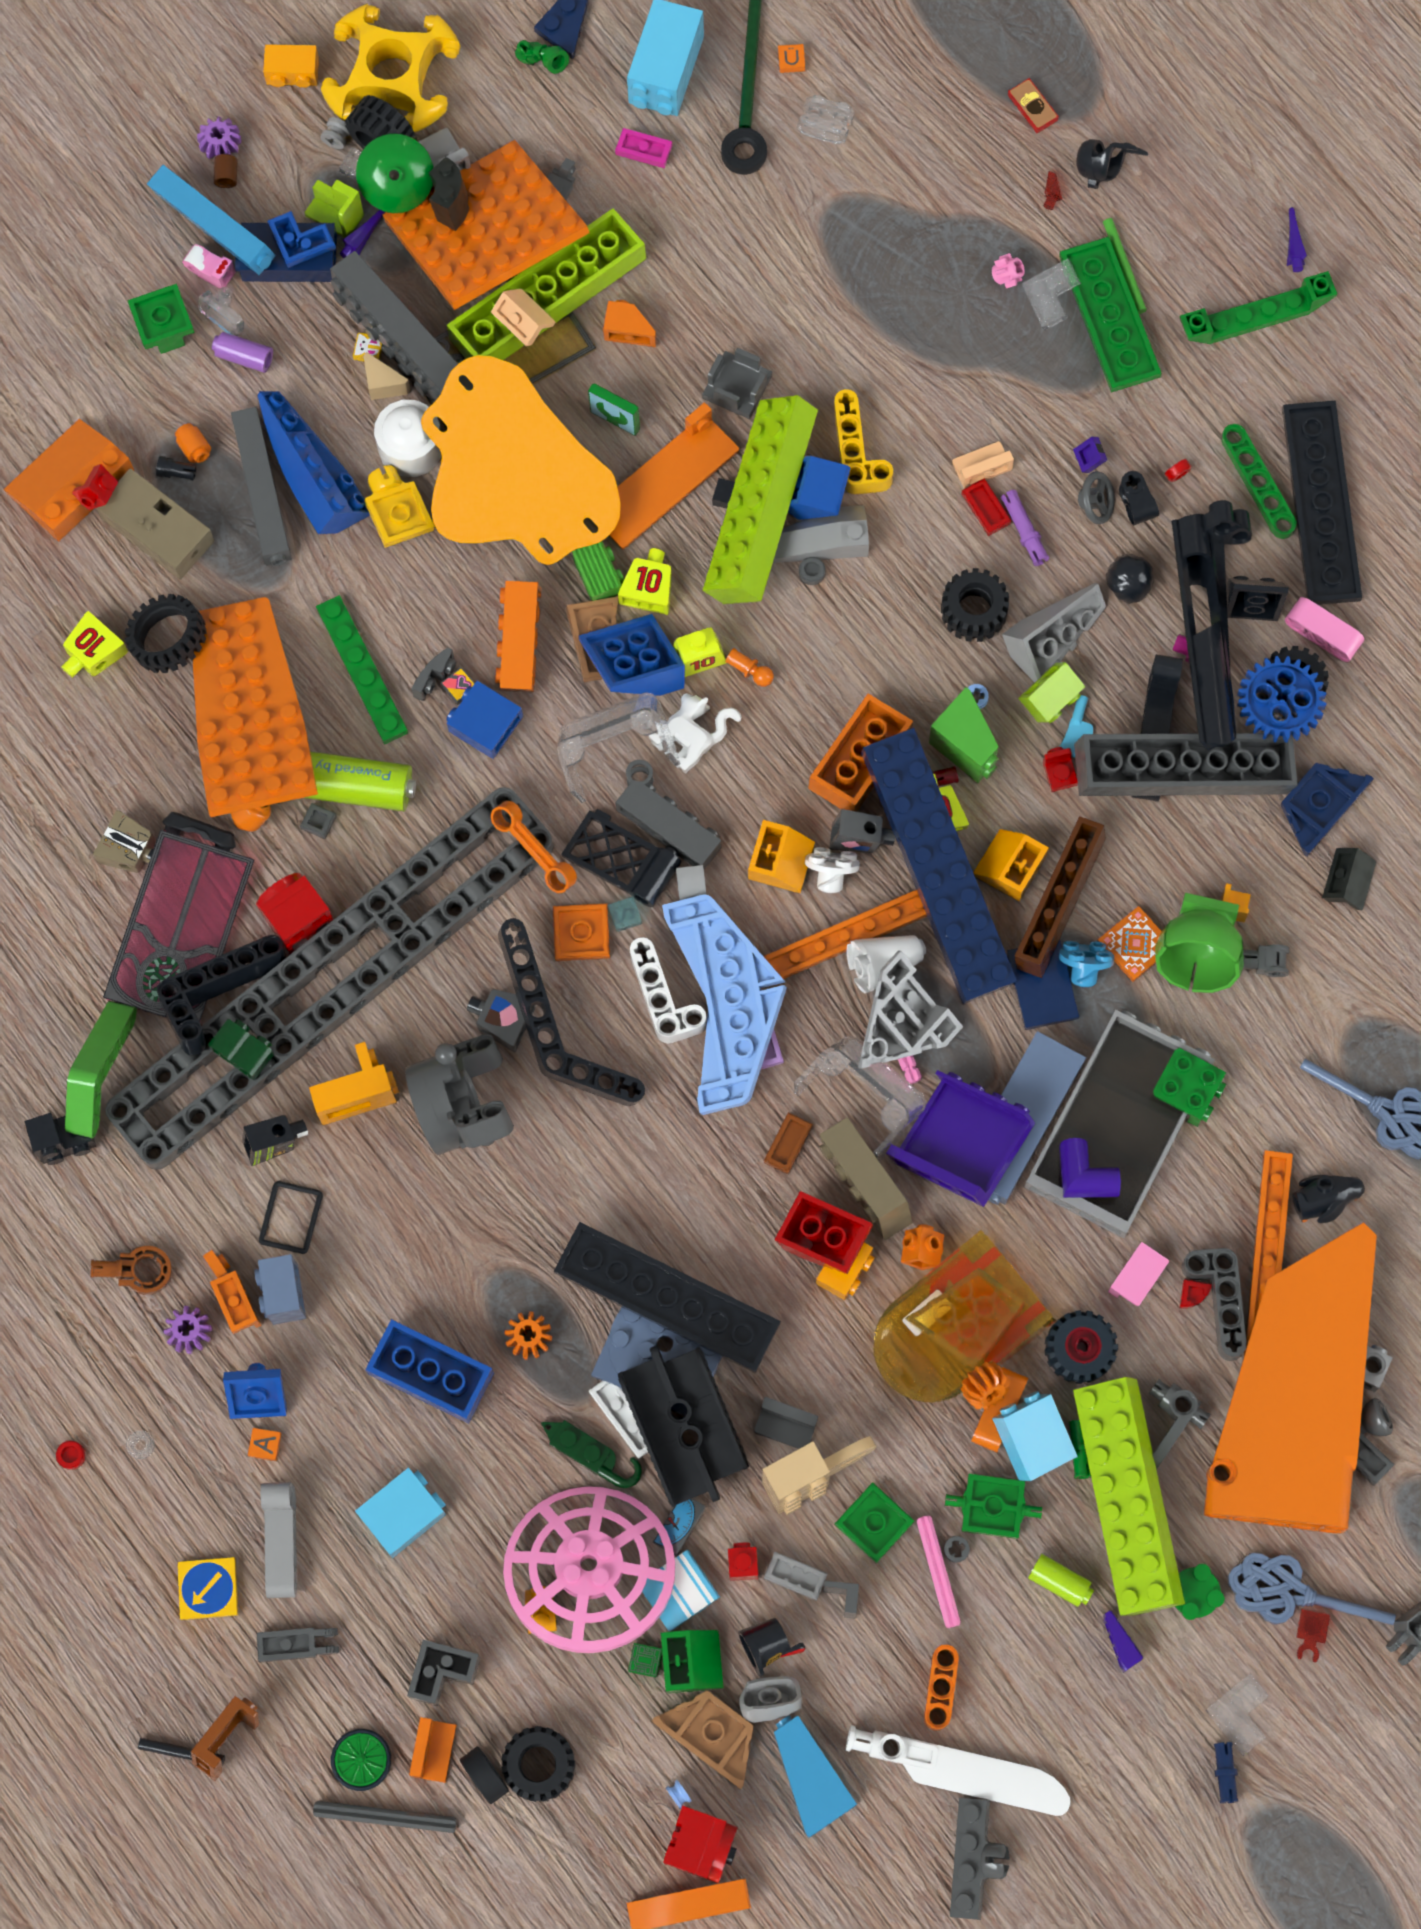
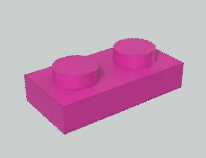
[615,128,672,169]

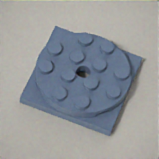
[591,1307,722,1416]

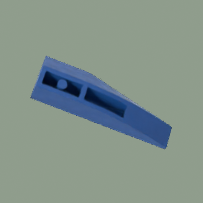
[257,391,370,534]

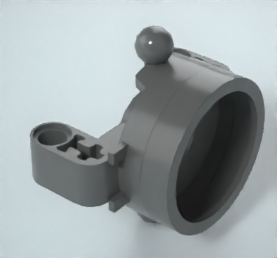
[405,1034,514,1155]

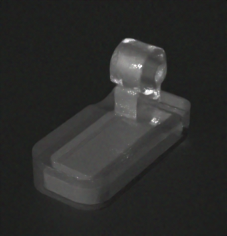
[198,287,244,336]

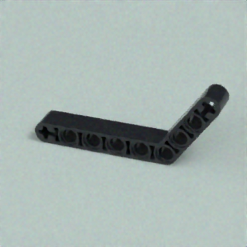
[498,918,645,1106]

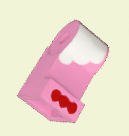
[182,244,236,290]

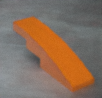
[627,1879,751,1929]

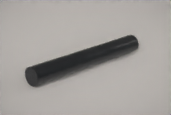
[138,1738,225,1767]

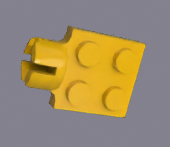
[365,465,435,548]

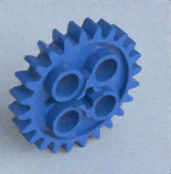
[1237,656,1326,743]

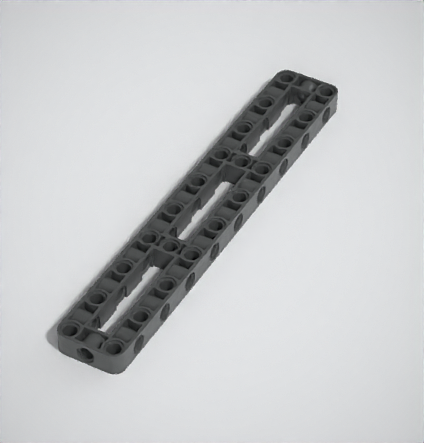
[105,787,553,1170]

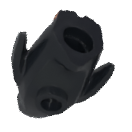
[1292,1175,1365,1223]

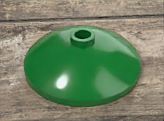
[356,133,434,213]

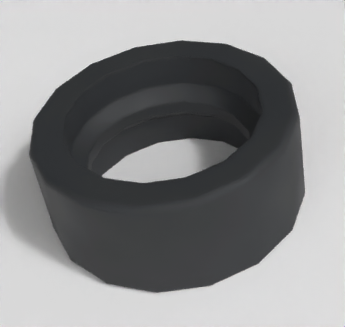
[460,1746,509,1804]

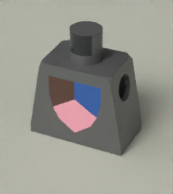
[830,809,895,853]
[467,989,536,1052]

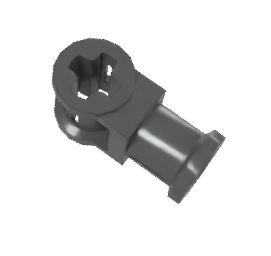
[1243,944,1290,977]

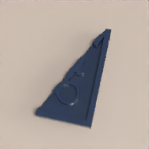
[534,0,588,59]

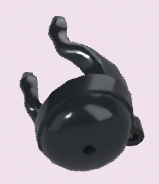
[1076,139,1148,189]

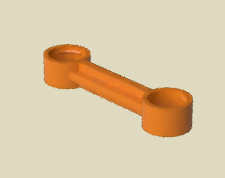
[491,801,577,893]

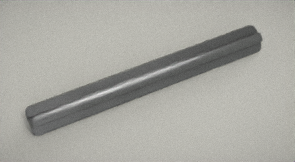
[313,1801,457,1833]

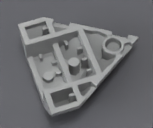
[858,950,963,1069]

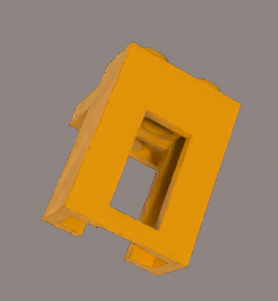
[309,1042,399,1125]

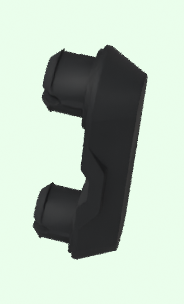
[163,812,236,859]

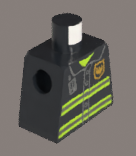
[242,1115,308,1166]

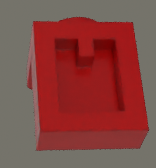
[1043,747,1078,792]

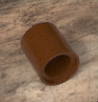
[214,154,238,188]

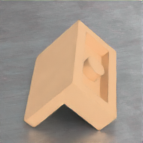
[491,289,556,346]
[952,441,1014,489]

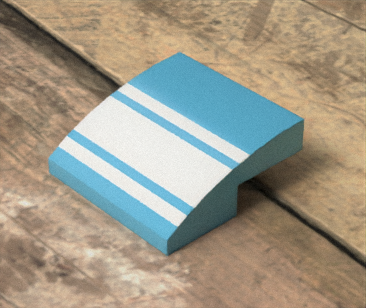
[642,1550,720,1632]

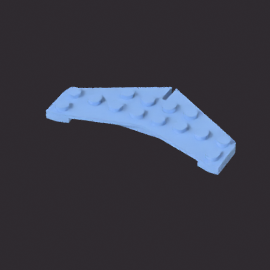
[662,895,787,1115]

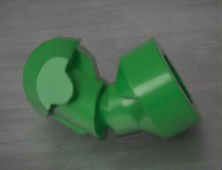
[515,40,569,74]

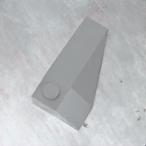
[773,505,869,563]

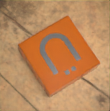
[778,44,805,73]

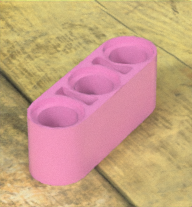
[1285,597,1364,662]

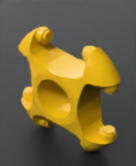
[321,3,461,133]

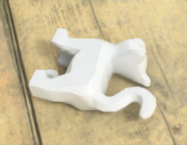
[649,693,742,774]

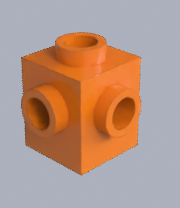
[901,1224,944,1270]

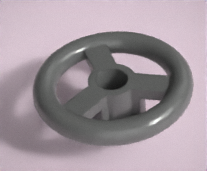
[1078,471,1115,525]

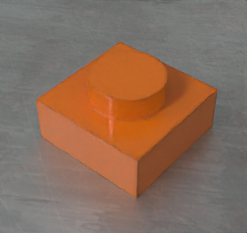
[203,1250,231,1278]

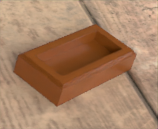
[764,1112,813,1175]

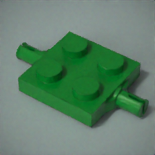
[945,1474,1042,1539]

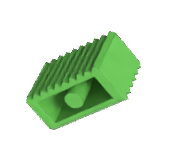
[572,541,624,601]

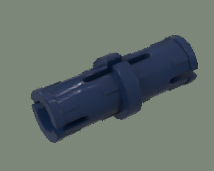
[1214,1742,1239,1804]

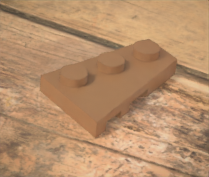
[566,596,618,682]

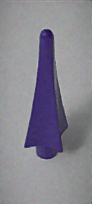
[1287,207,1307,272]
[340,210,386,258]

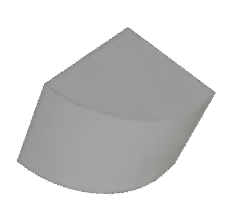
[676,865,706,900]

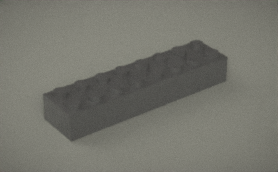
[330,251,473,405]
[1074,733,1298,796]

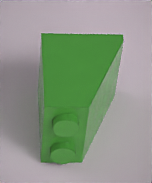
[929,687,999,783]

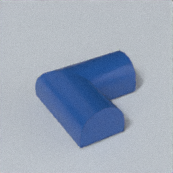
[267,211,336,268]

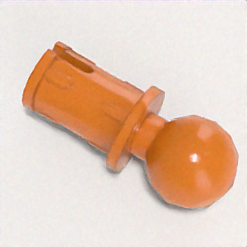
[725,648,774,687]

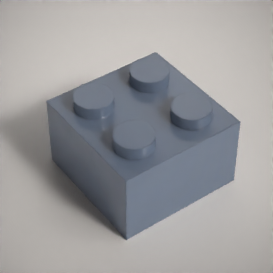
[254,1254,306,1325]

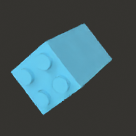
[627,0,704,116]

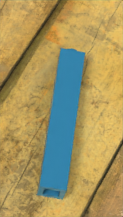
[147,165,276,275]

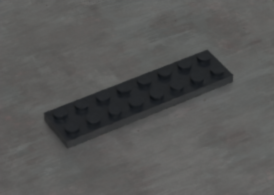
[1282,400,1362,605]
[554,1222,781,1373]

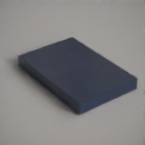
[1007,940,1079,1030]

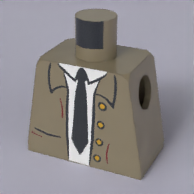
[93,810,164,873]

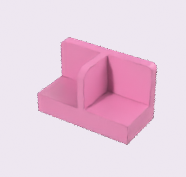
[1108,1242,1169,1306]

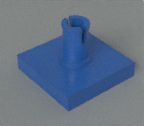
[223,1363,287,1419]

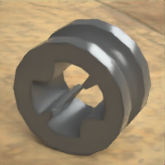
[944,1536,970,1563]

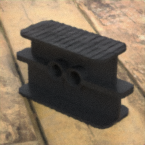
[618,1345,749,1507]

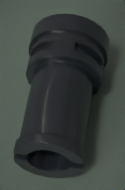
[156,456,197,481]

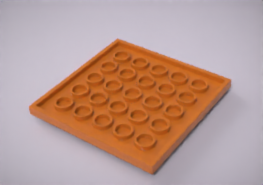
[382,140,589,310]

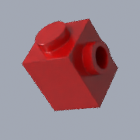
[728,1542,758,1581]

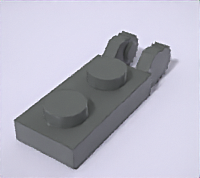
[257,1628,339,1663]

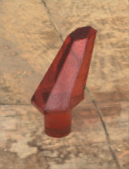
[1043,171,1063,210]

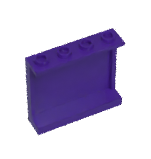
[886,1070,1035,1207]

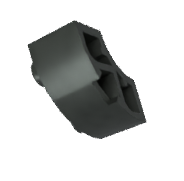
[429,157,469,231]

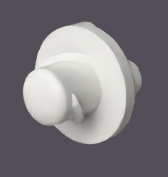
[805,847,860,893]

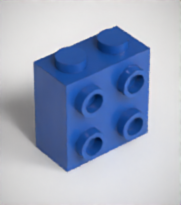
[446,681,523,759]

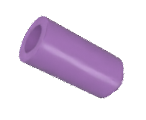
[212,332,273,373]

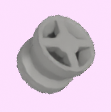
[320,117,350,149]

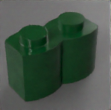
[208,1019,274,1080]

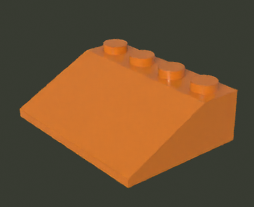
[3,419,134,542]

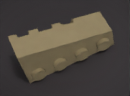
[819,1117,913,1240]

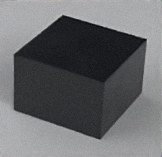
[712,478,735,509]

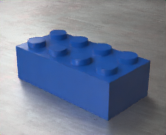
[365,1319,494,1424]

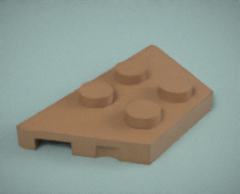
[651,1690,754,1790]

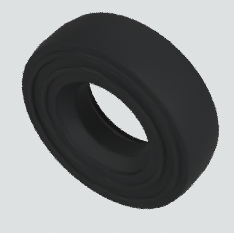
[721,128,767,175]

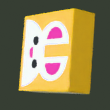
[353,333,382,361]

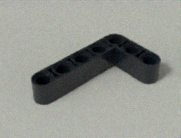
[1132,654,1183,802]
[157,935,286,1055]

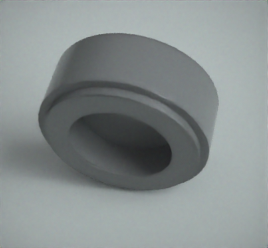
[799,557,825,585]

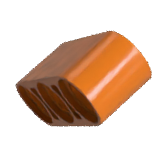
[971,1367,1029,1453]
[924,1645,959,1731]

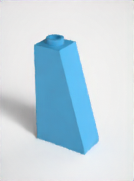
[774,1715,857,1839]

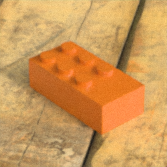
[808,693,913,812]

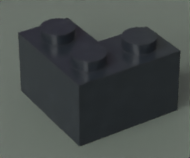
[24,1112,96,1165]

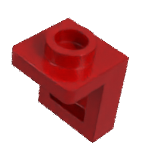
[72,464,118,510]

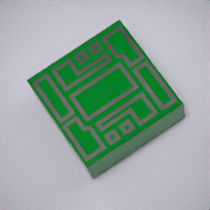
[628,1643,662,1678]

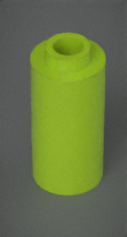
[1028,1554,1094,1607]

